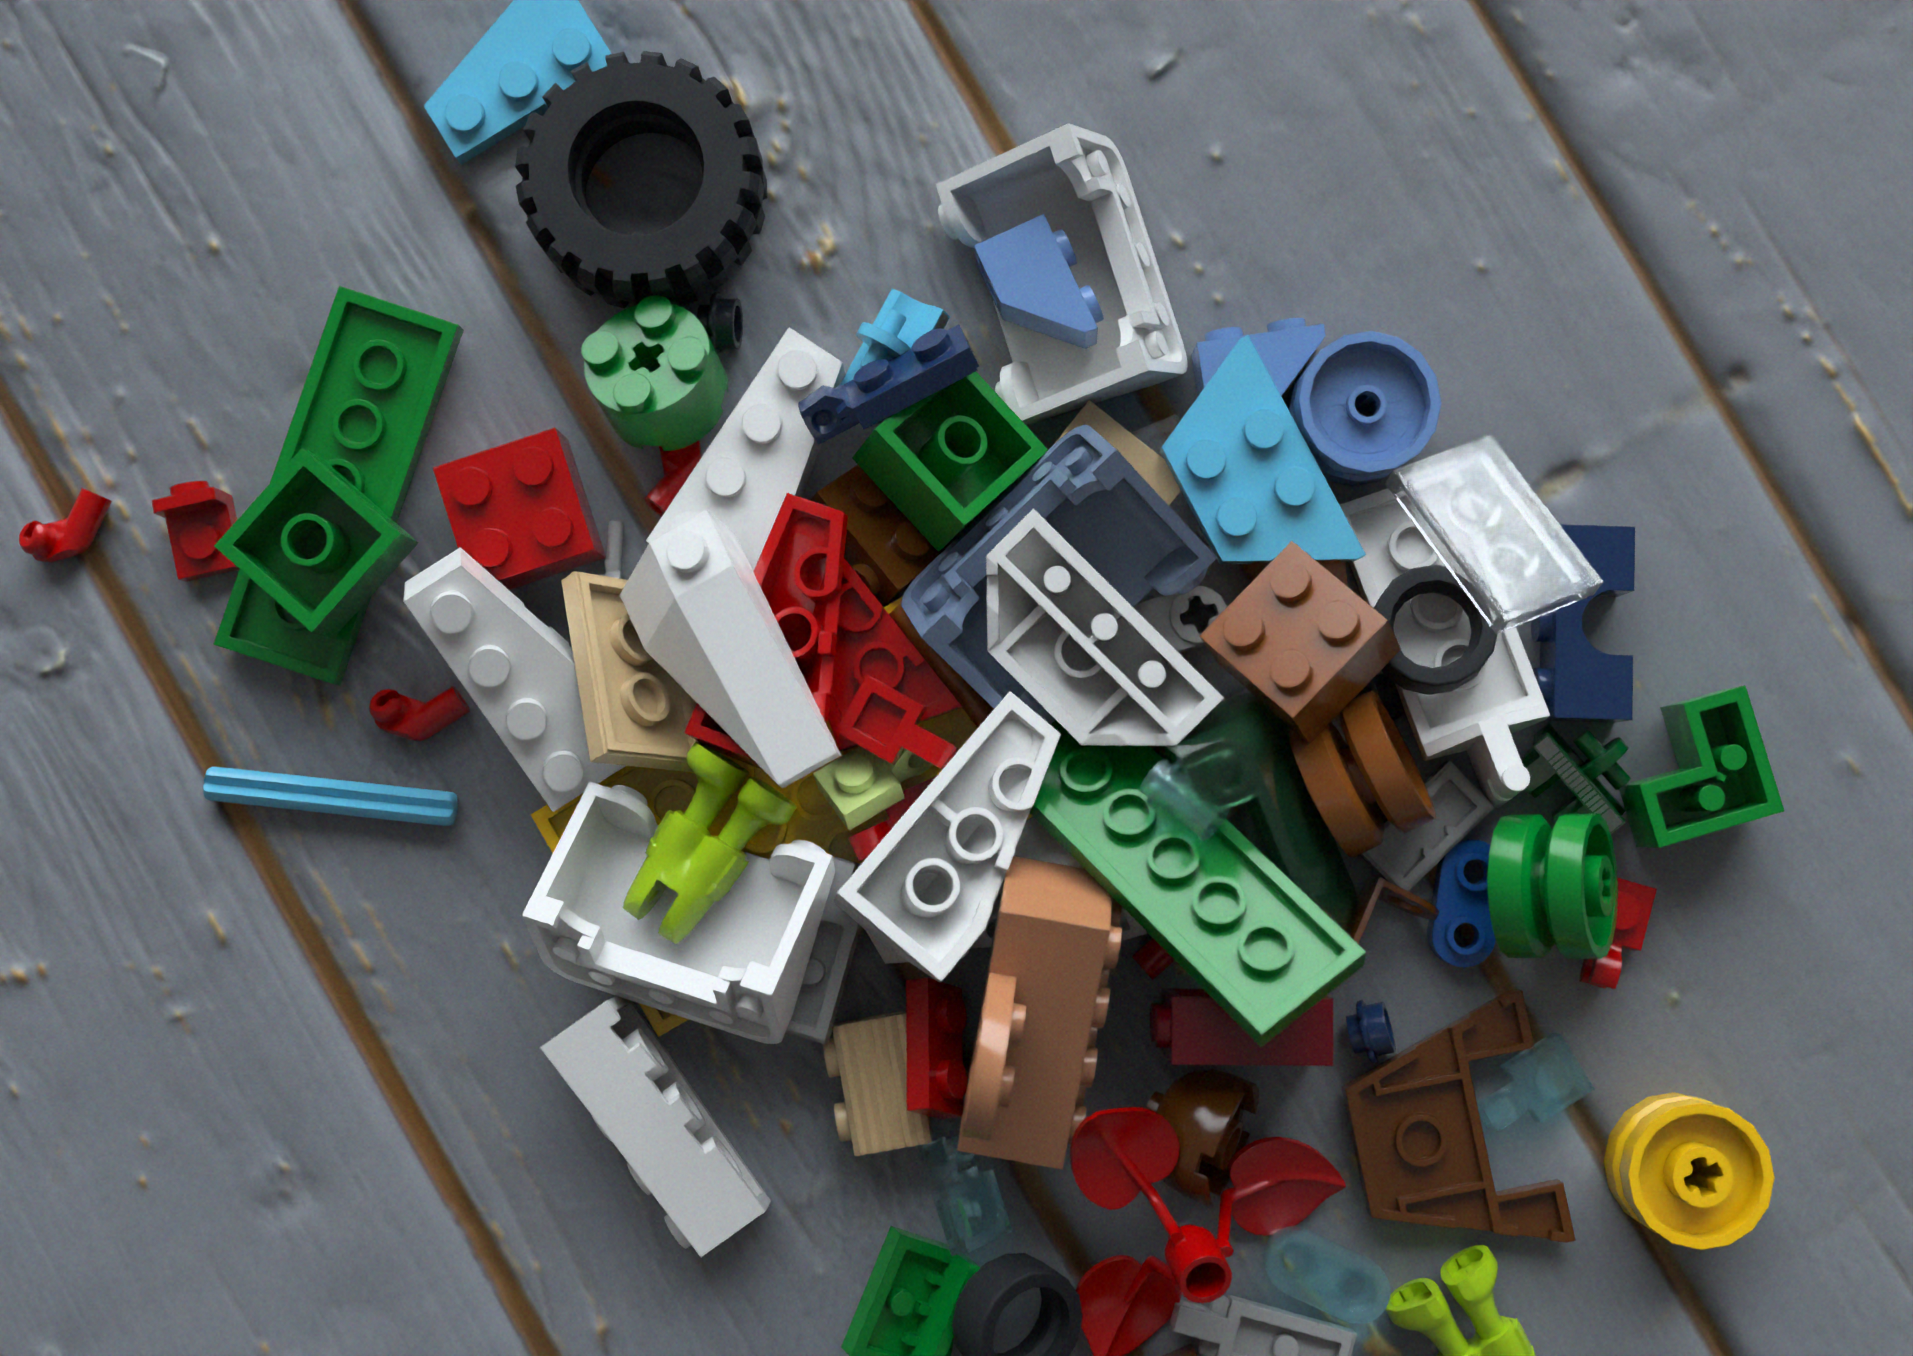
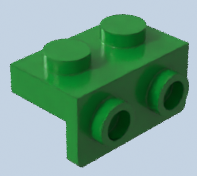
[841,1226,980,1356]

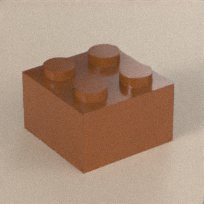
[1200,541,1401,744]

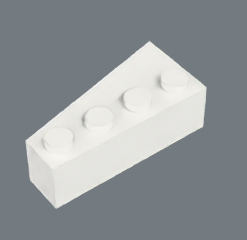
[646,327,846,571]
[404,547,625,812]

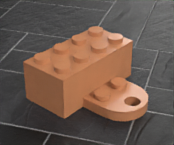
[957,856,1122,1170]

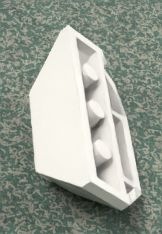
[986,508,1224,746]

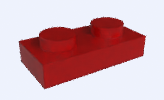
[906,978,967,1119]

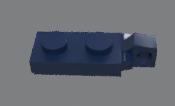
[798,324,979,445]

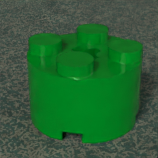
[581,295,728,451]

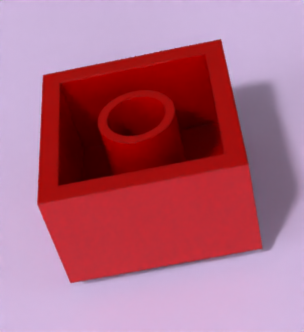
[432,428,606,590]

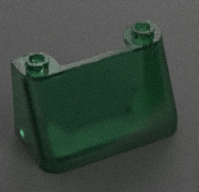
[1152,693,1357,933]

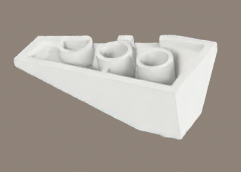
[833,691,1061,982]

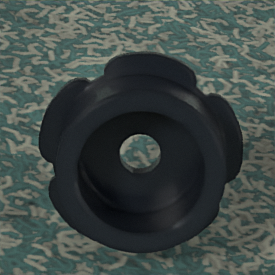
[697,292,743,355]

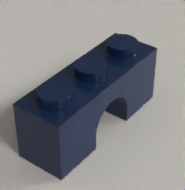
[1531,524,1635,723]

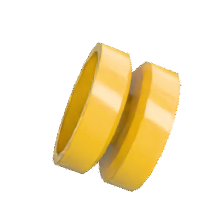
[1604,1092,1775,1250]

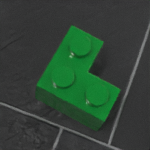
[1619,685,1784,848]

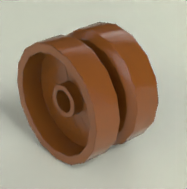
[1288,690,1436,858]

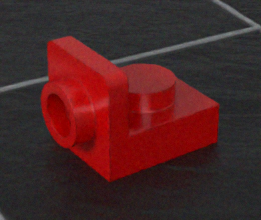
[151,481,240,582]

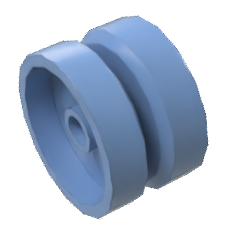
[1286,331,1441,486]

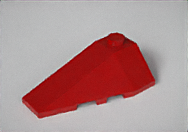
[684,493,848,779]

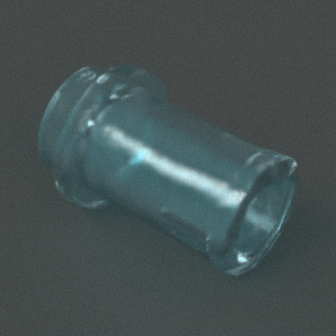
[1140,759,1230,841]

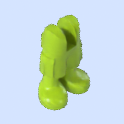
[623,741,797,944]
[1384,1245,1536,1356]

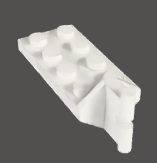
[1340,466,1550,808]

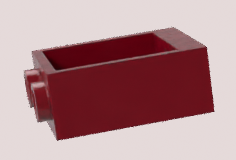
[1150,988,1334,1066]

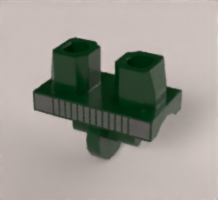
[1521,723,1631,834]

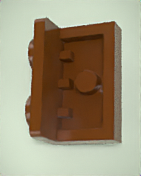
[810,464,946,607]

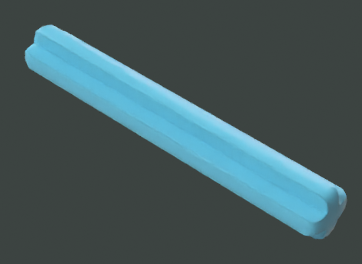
[203,766,458,826]

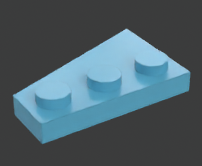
[424,0,612,165]

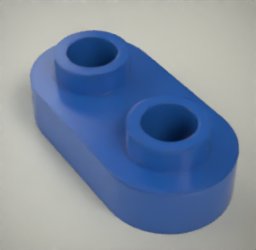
[1427,839,1496,967]

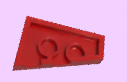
[828,558,963,751]

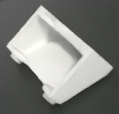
[936,123,1188,425]
[522,781,835,1044]

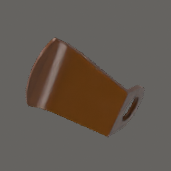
[1343,877,1440,944]

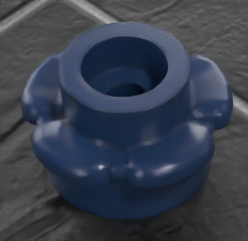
[1346,1000,1396,1063]

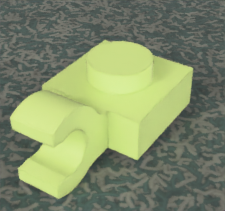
[813,746,933,830]

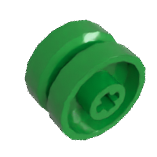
[1487,813,1618,959]

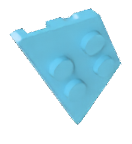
[1160,335,1366,564]

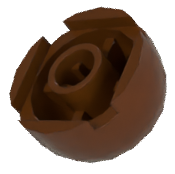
[1145,1069,1259,1207]

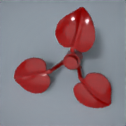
[1070,1107,1346,1356]

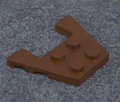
[1341,989,1576,1243]

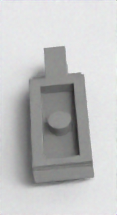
[786,857,862,1044]
[1169,1295,1357,1356]

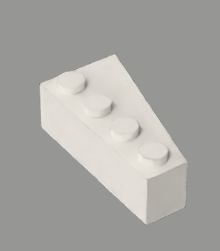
[540,996,771,1257]

